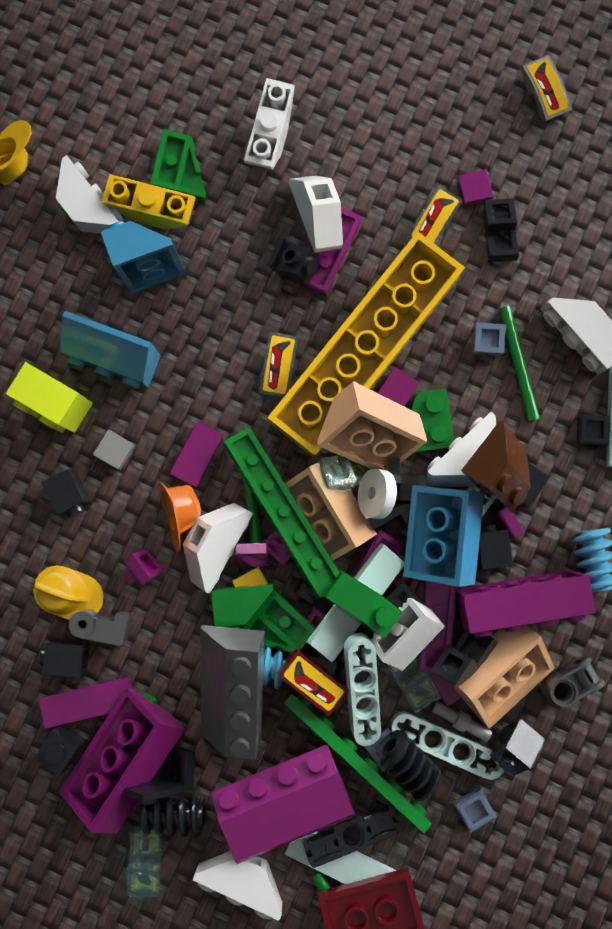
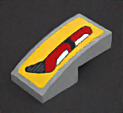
[520,55,572,122]

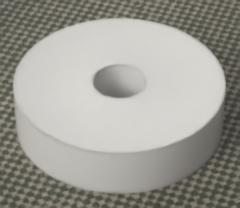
[358,469,397,519]

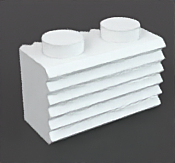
[371,598,445,671]

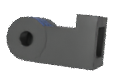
[69,609,132,646]

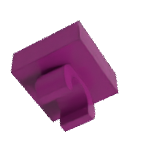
[122,548,164,585]

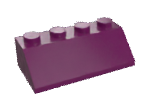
[456,570,596,637]
[59,688,185,834]
[211,744,355,864]

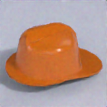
[158,482,201,553]

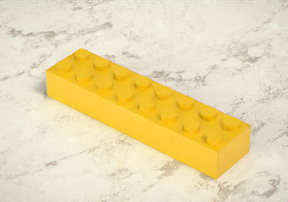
[267,231,465,459]

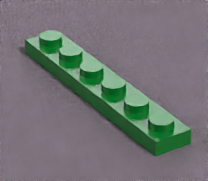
[223,427,340,599]
[281,694,432,834]

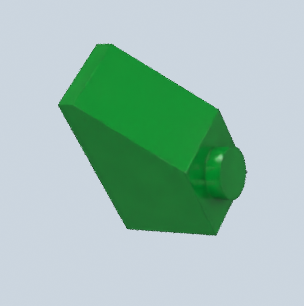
[323,571,402,638]
[211,582,274,629]

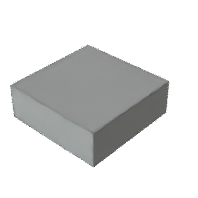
[93,429,136,470]

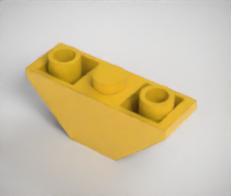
[101,174,196,229]

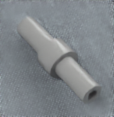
[432,701,492,742]

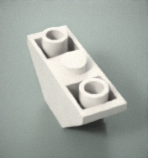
[244,78,295,170]
[56,155,124,234]
[289,176,343,253]
[540,298,612,375]
[427,412,496,487]
[183,503,253,594]
[193,851,283,921]

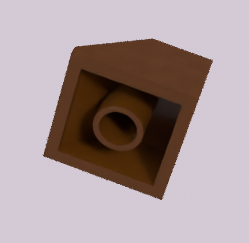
[461,421,531,513]

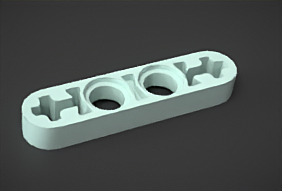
[344,633,381,746]
[390,711,504,780]

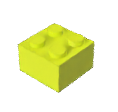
[6,362,93,433]

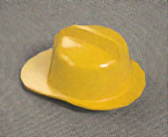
[0,120,31,185]
[33,565,104,620]

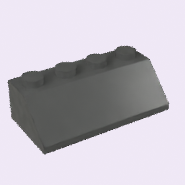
[200,625,265,760]

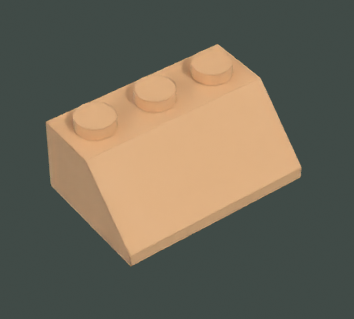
[317,381,427,470]
[285,457,377,561]
[453,625,555,729]

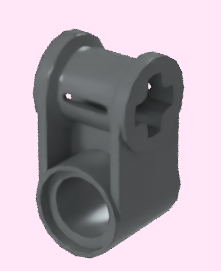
[541,655,605,707]

